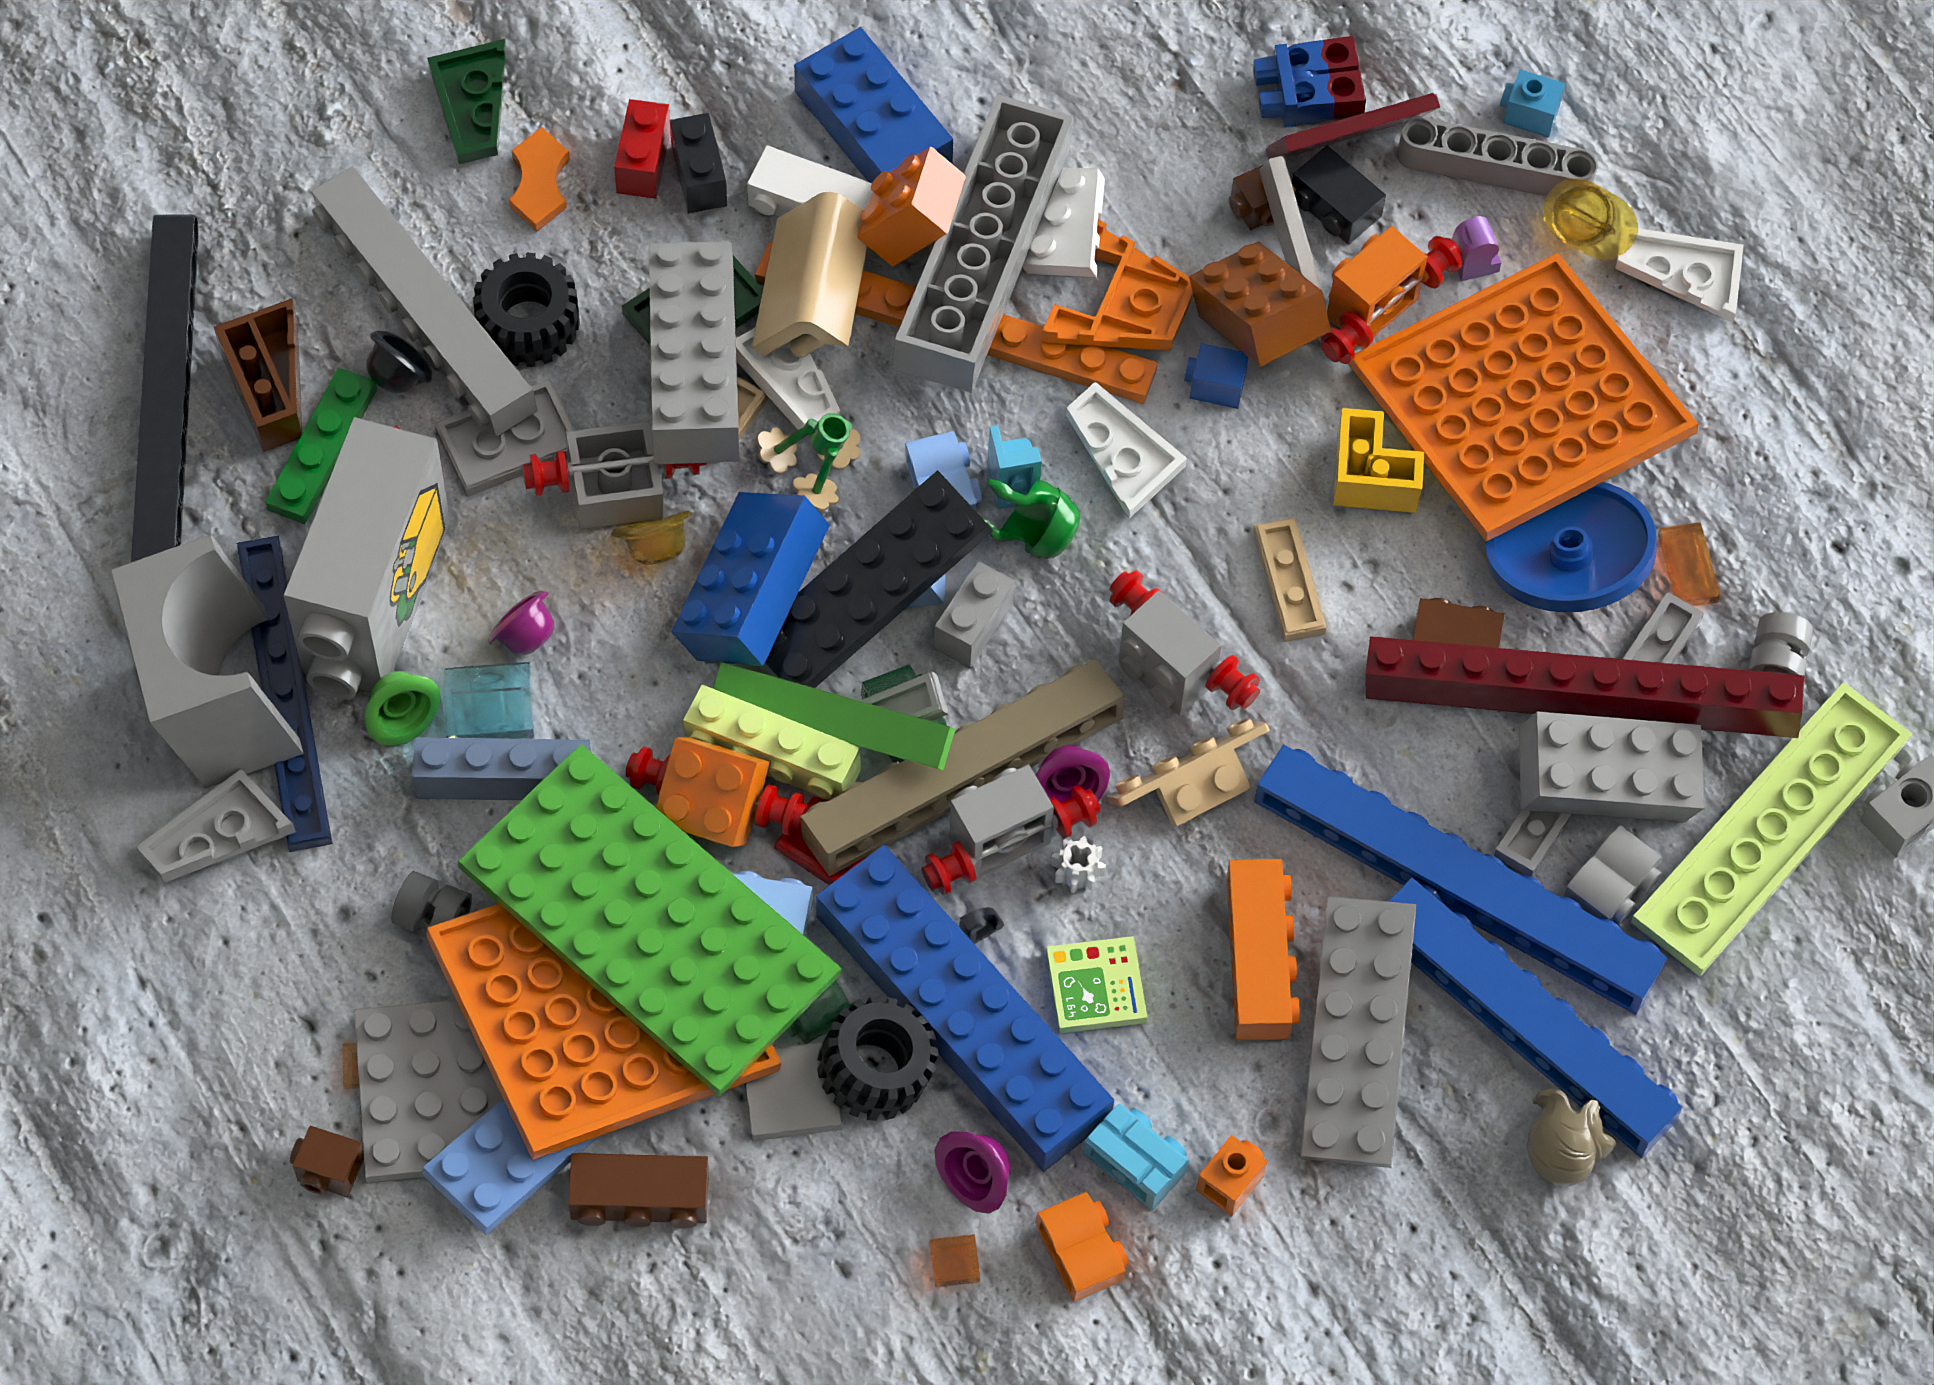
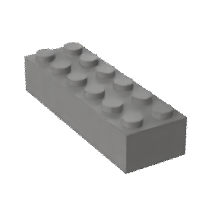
[649,241,740,464]

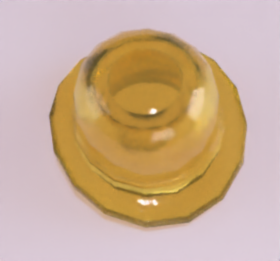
[611,510,693,565]

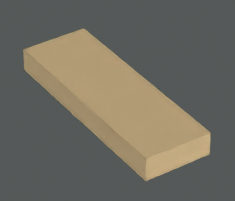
[1253,518,1327,642]

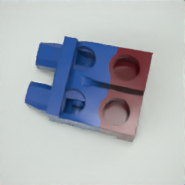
[1253,36,1366,128]

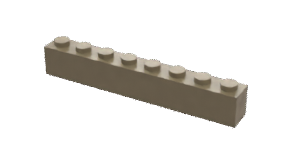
[800,659,1124,877]

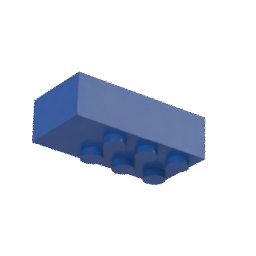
[794,27,953,183]
[671,492,830,666]

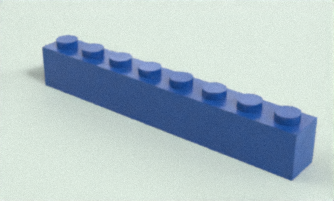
[1388,878,1683,1159]

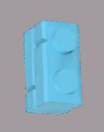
[1083,1104,1189,1210]

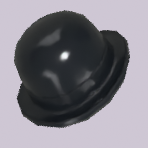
[366,330,432,394]

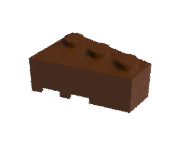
[214,298,302,452]

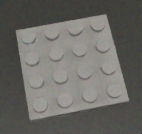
[354,1000,503,1183]

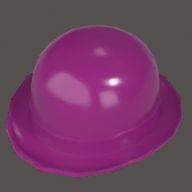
[488,590,554,655]
[1035,745,1110,802]
[934,1131,1011,1214]

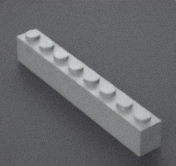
[311,166,538,437]

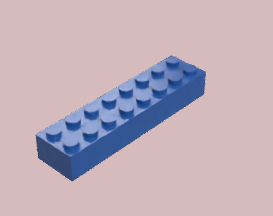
[816,844,1114,1172]

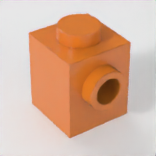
[1196,1135,1268,1216]

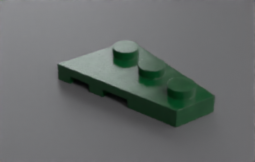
[427,39,506,164]

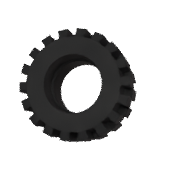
[473,252,580,367]
[817,996,938,1121]

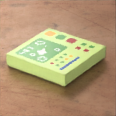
[1046,936,1148,1034]

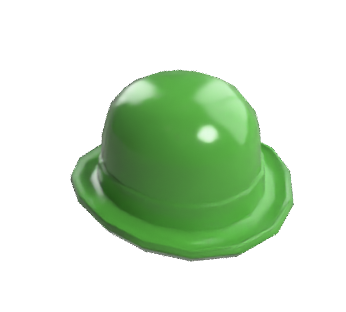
[364,671,441,747]

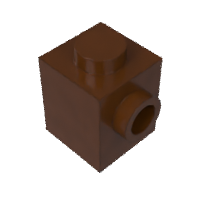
[1229,165,1296,231]
[290,1125,364,1198]

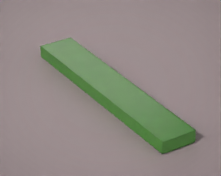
[713,662,956,771]

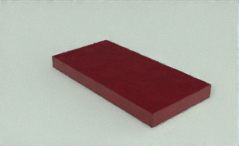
[1266,93,1440,159]

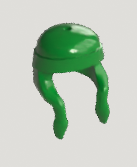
[982,479,1080,559]

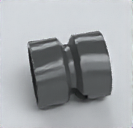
[391,871,472,935]

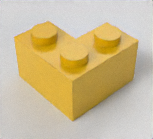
[1333,408,1424,513]

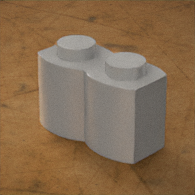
[1564,825,1662,924]

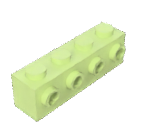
[683,685,861,800]

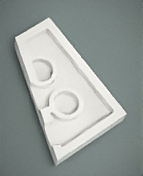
[1022,167,1105,277]
[1615,226,1744,322]
[736,327,840,438]
[1066,382,1187,519]

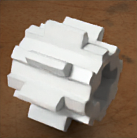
[1051,836,1106,894]

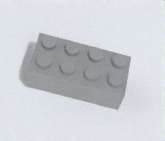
[1519,712,1705,822]

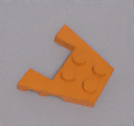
[1041,219,1194,351]

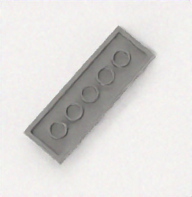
[1301,896,1416,1168]

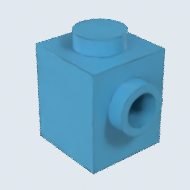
[1500,69,1566,137]

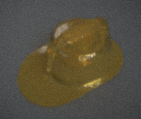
[1543,178,1638,260]

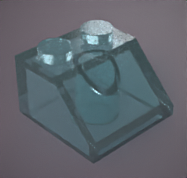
[442,662,534,739]

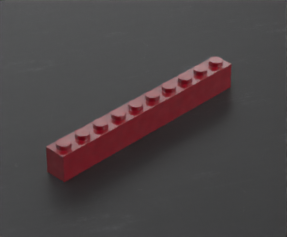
[1365,636,1805,738]

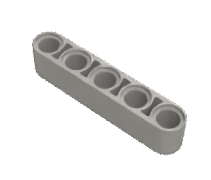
[1397,117,1598,201]

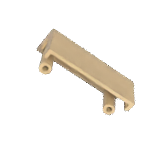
[752,192,867,358]

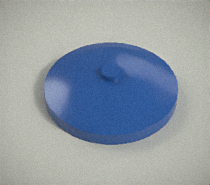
[1485,482,1657,612]

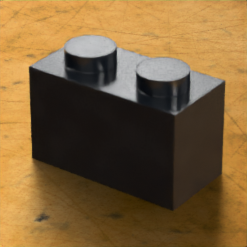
[669,112,728,214]
[1292,145,1386,245]

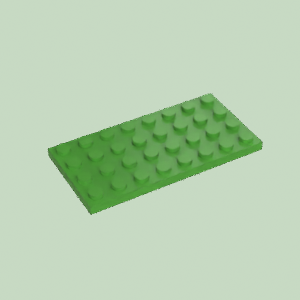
[458,744,842,1097]

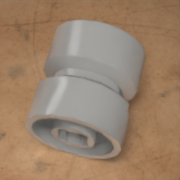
[1748,612,1814,675]

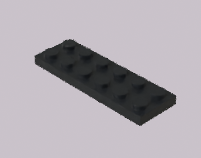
[765,470,993,688]

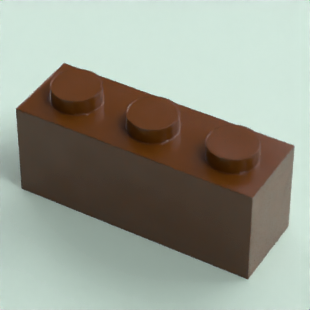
[568,1153,709,1228]

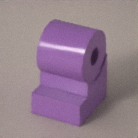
[1452,216,1501,281]

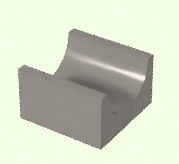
[112,535,304,788]

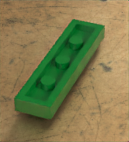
[265,367,377,525]

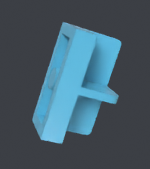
[987,425,1042,509]

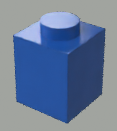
[1184,343,1249,409]

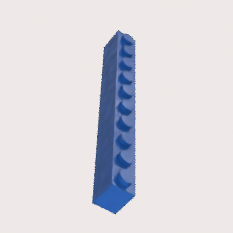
[1254,744,1667,1015]

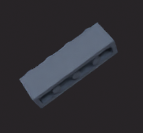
[412,737,591,800]

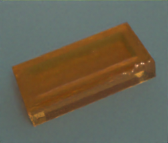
[1658,522,1721,606]

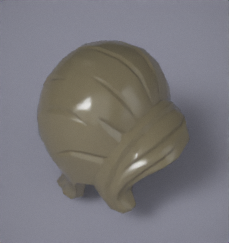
[1526,1088,1616,1186]

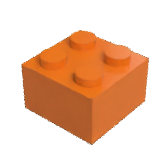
[857,146,966,267]

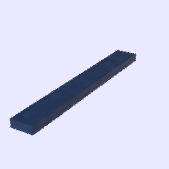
[237,535,333,852]

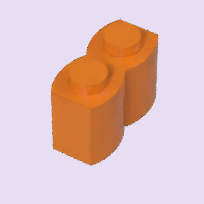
[1035,1191,1129,1302]

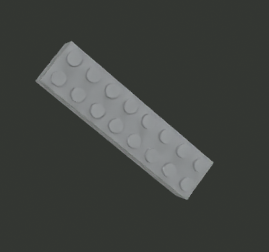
[892,94,1074,393]

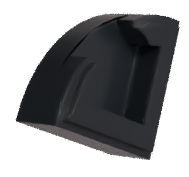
[959,907,1004,944]

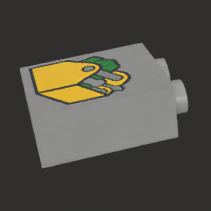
[284,417,450,699]

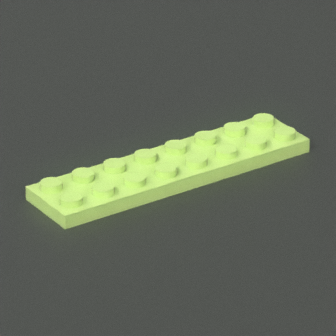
[1631,682,1912,977]

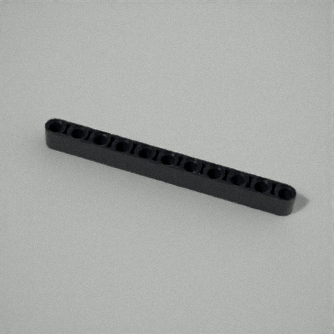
[131,214,199,563]

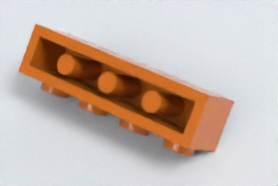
[1226,859,1300,1041]

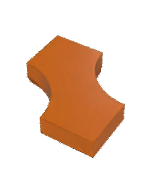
[509,127,570,232]

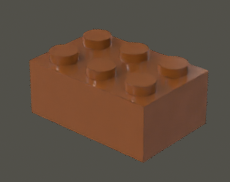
[1189,241,1331,367]

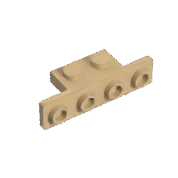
[1106,718,1270,826]

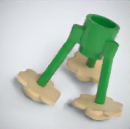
[756,413,861,512]

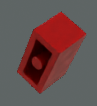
[614,99,670,199]

